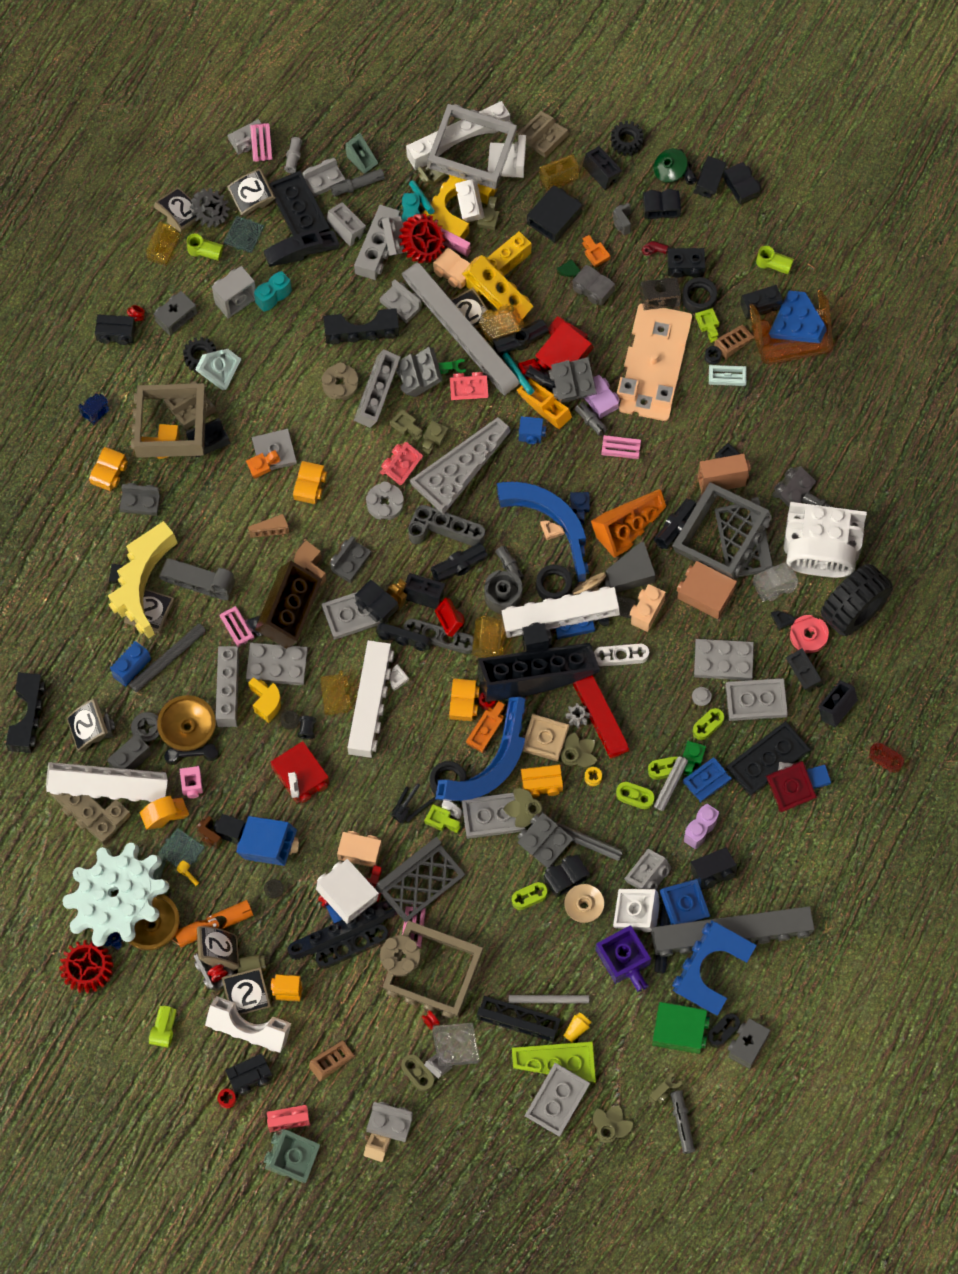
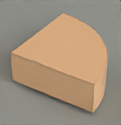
[540,521,565,540]

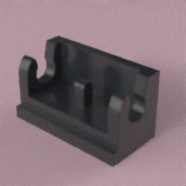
[582,146,622,190]
[693,155,726,198]
[403,573,445,609]
[786,648,823,693]

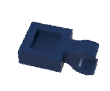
[570,492,590,524]

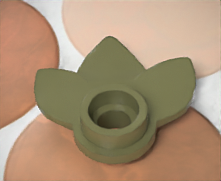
[561,733,597,768]
[503,788,543,828]
[593,1105,633,1143]

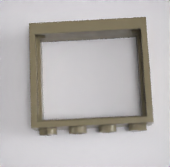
[131,383,207,458]
[382,920,484,1019]

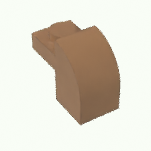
[294,541,327,586]

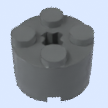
[484,570,522,615]

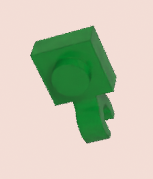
[438,359,466,374]
[683,741,706,776]

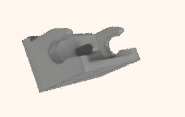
[327,202,366,246]

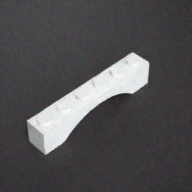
[406,101,510,170]

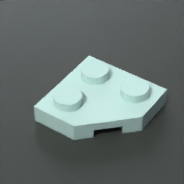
[195,349,241,390]

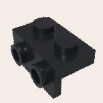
[185,418,231,458]

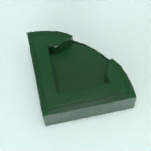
[557,259,580,278]

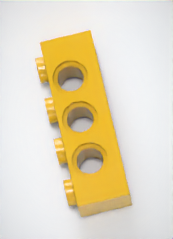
[466,231,531,297]
[462,255,533,325]

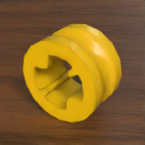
[584,767,602,786]

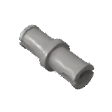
[284,137,302,173]

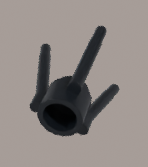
[391,783,436,824]

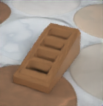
[714,324,754,359]
[248,514,289,538]
[309,1040,355,1082]

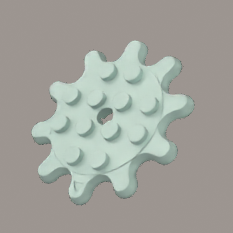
[63,843,169,947]

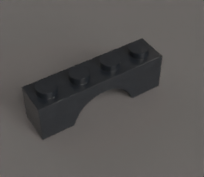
[323,308,399,345]
[6,672,46,753]

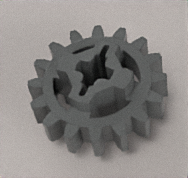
[190,188,230,228]

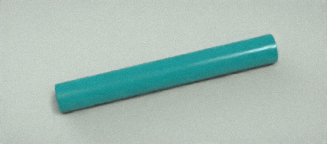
[409,180,435,215]
[502,353,534,395]

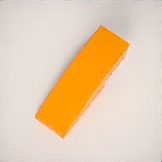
[517,378,572,429]

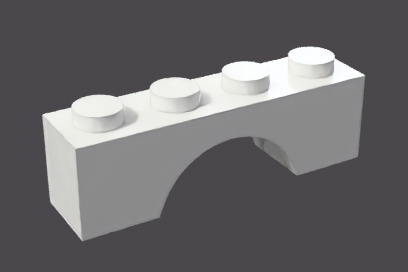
[205,996,291,1053]

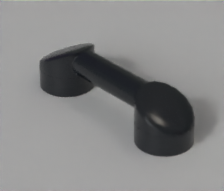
[164,744,219,765]

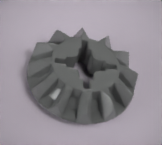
[131,712,159,742]

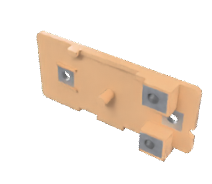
[617,304,692,421]

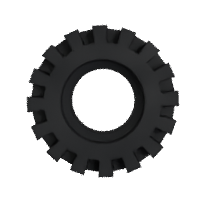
[611,121,644,156]
[183,337,216,373]

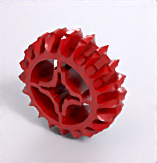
[398,214,446,264]
[59,940,114,994]

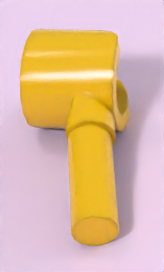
[177,860,199,886]

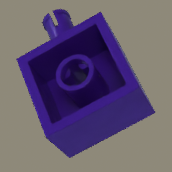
[595,925,651,992]

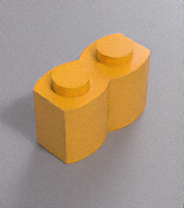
[89,447,128,491]
[293,461,327,504]
[449,679,480,721]
[271,974,302,1002]

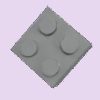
[212,266,256,319]

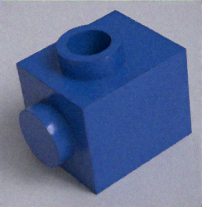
[519,416,546,444]

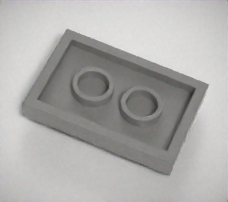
[322,592,388,640]
[694,639,753,681]
[246,643,308,685]
[725,678,787,721]
[462,793,525,839]
[525,1063,590,1137]

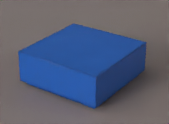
[807,765,831,789]

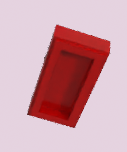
[435,597,465,637]

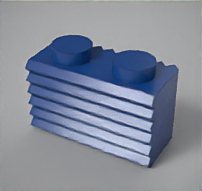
[110,641,151,687]

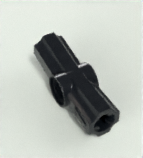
[492,319,549,356]
[654,498,697,549]
[431,543,488,582]

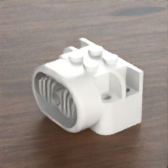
[784,502,867,578]

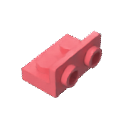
[450,372,488,400]
[380,442,423,485]
[267,1105,310,1133]

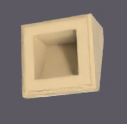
[364,1133,391,1162]

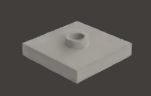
[252,429,297,470]

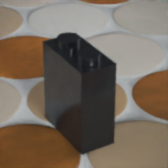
[527,185,582,244]

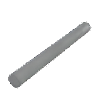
[509,995,589,1003]

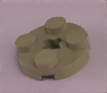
[321,362,359,400]
[380,935,421,977]

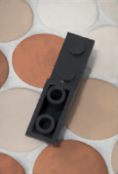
[264,229,340,267]

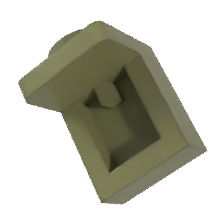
[418,166,448,186]

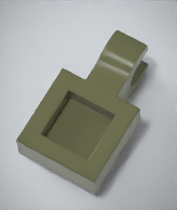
[477,196,499,231]
[390,410,423,441]
[423,421,448,454]
[649,1073,682,1106]

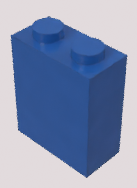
[236,816,297,866]

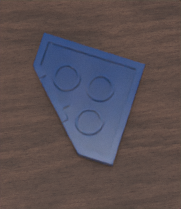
[769,291,827,343]

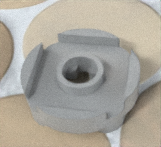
[366,482,404,520]

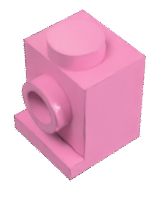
[180,766,203,798]

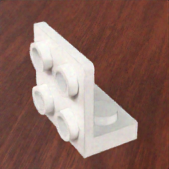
[488,135,526,178]

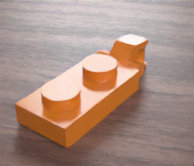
[466,701,505,753]

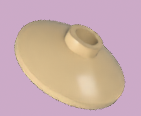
[572,572,606,594]
[564,884,604,923]

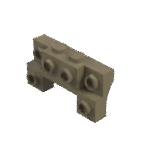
[49,761,131,845]

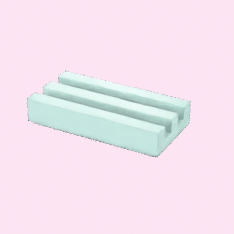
[709,365,746,386]

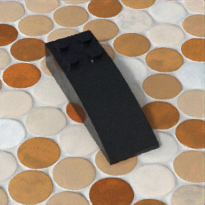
[477,643,600,702]

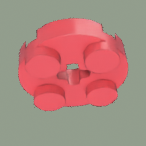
[790,615,829,653]

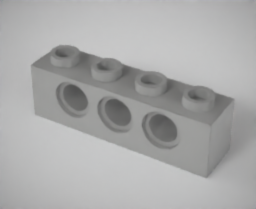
[354,205,400,280]
[354,349,400,428]
[216,646,239,727]

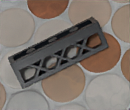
[477,996,561,1043]

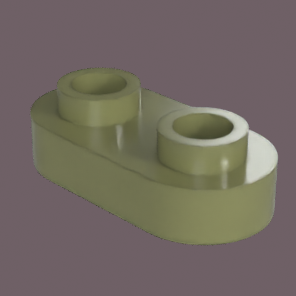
[401,1055,434,1092]

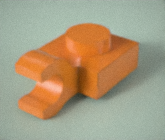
[582,235,610,268]
[246,450,281,479]

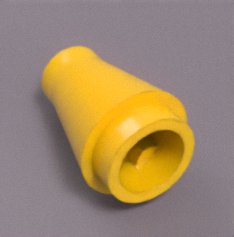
[563,1012,592,1043]

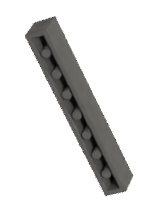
[651,906,814,957]

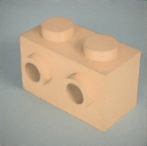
[630,584,666,632]
[337,831,382,867]

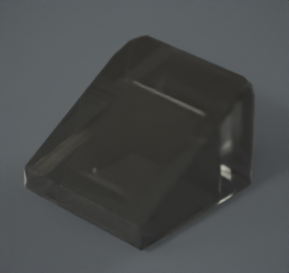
[617,594,637,619]

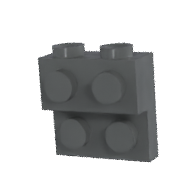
[396,347,443,397]
[549,357,597,403]
[517,813,574,868]

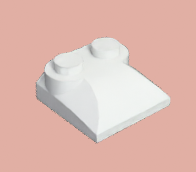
[613,889,660,932]

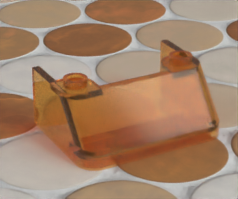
[750,290,833,365]

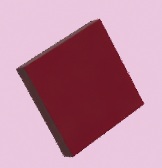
[766,761,817,812]

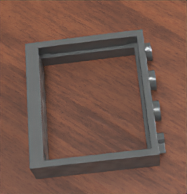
[672,482,772,580]

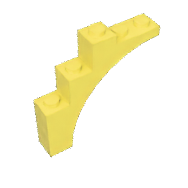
[108,521,178,639]

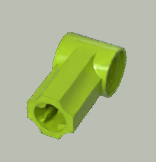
[187,233,224,261]
[756,246,794,275]
[149,1006,177,1048]

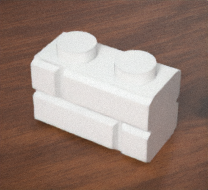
[455,179,485,222]

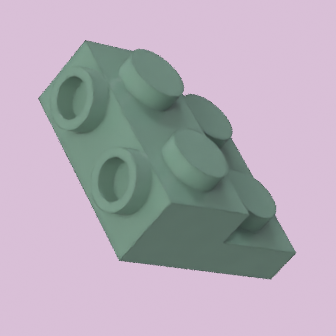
[264,1129,320,1183]

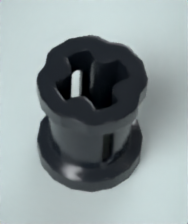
[297,716,316,740]

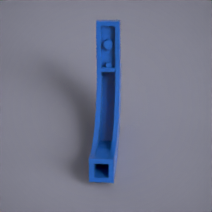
[497,482,589,582]
[435,697,525,801]

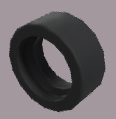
[682,277,717,313]
[536,564,572,600]
[430,761,467,795]

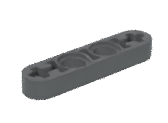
[404,619,476,654]

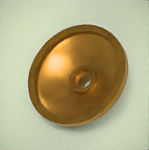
[157,695,216,751]
[128,894,180,950]

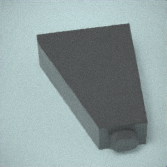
[603,542,655,593]

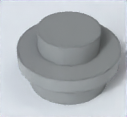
[692,687,711,706]

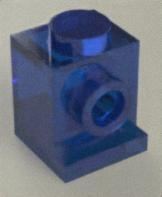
[78,393,109,425]

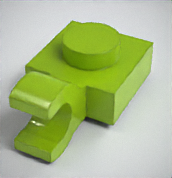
[695,308,719,343]
[424,804,461,833]

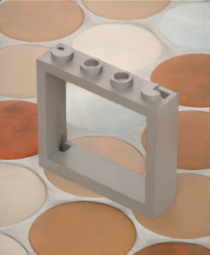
[427,104,517,189]

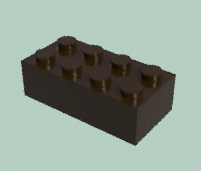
[255,561,322,649]

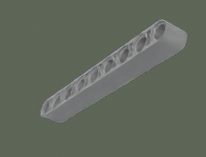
[402,262,520,395]

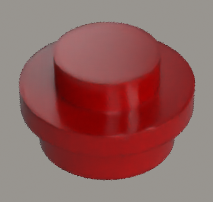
[127,305,145,321]

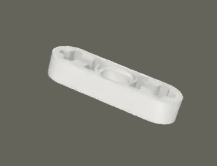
[594,644,649,666]

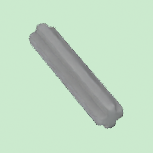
[654,756,688,811]

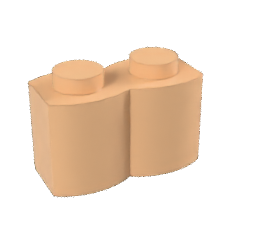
[433,248,470,289]

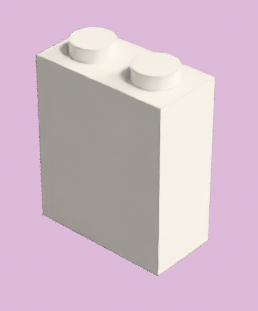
[316,859,379,924]

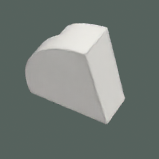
[390,664,409,691]
[288,772,299,798]
[442,801,462,819]

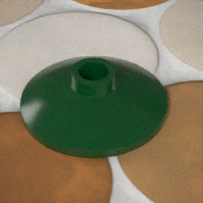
[653,148,688,183]

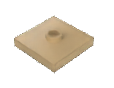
[522,714,569,762]

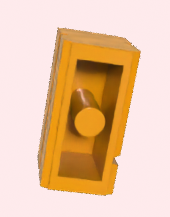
[521,765,563,798]

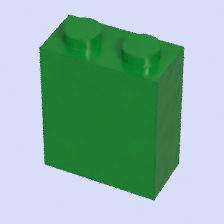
[652,1002,710,1054]

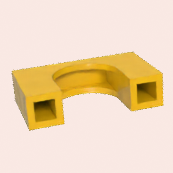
[423,175,497,240]

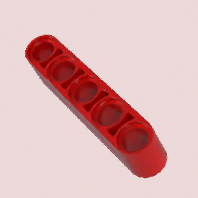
[573,675,629,759]

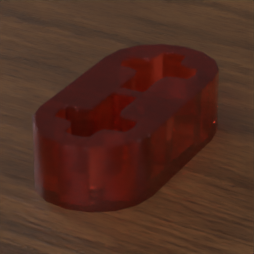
[869,743,904,773]

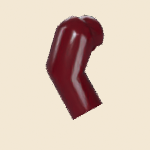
[642,241,669,256]

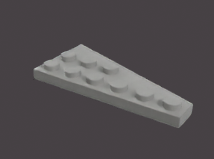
[410,417,510,515]

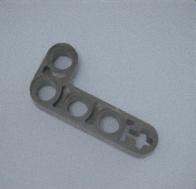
[408,505,485,546]
[159,559,235,600]

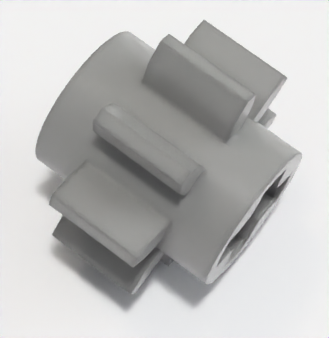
[566,703,590,729]

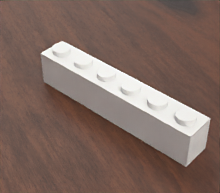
[501,587,620,638]
[348,640,394,758]
[46,762,168,802]

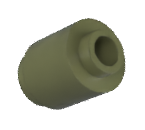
[237,954,267,973]

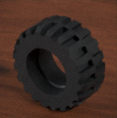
[821,564,893,636]

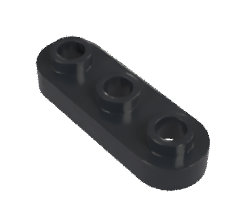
[376,623,432,652]

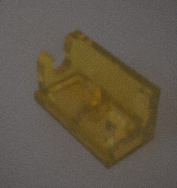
[146,221,180,266]

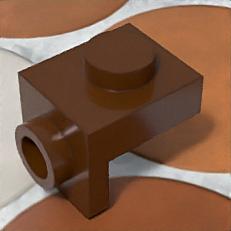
[197,816,222,849]

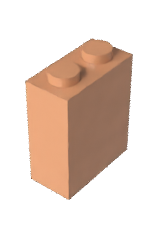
[698,454,751,494]
[676,561,737,619]

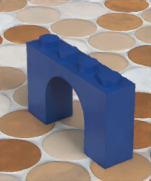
[672,920,756,1016]

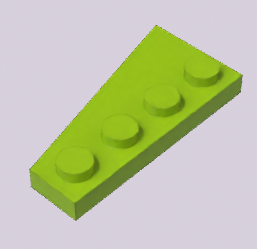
[512,1042,596,1083]

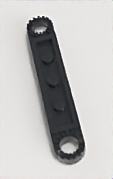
[287,900,397,960]

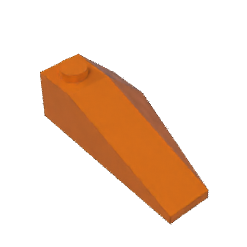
[591,489,666,557]

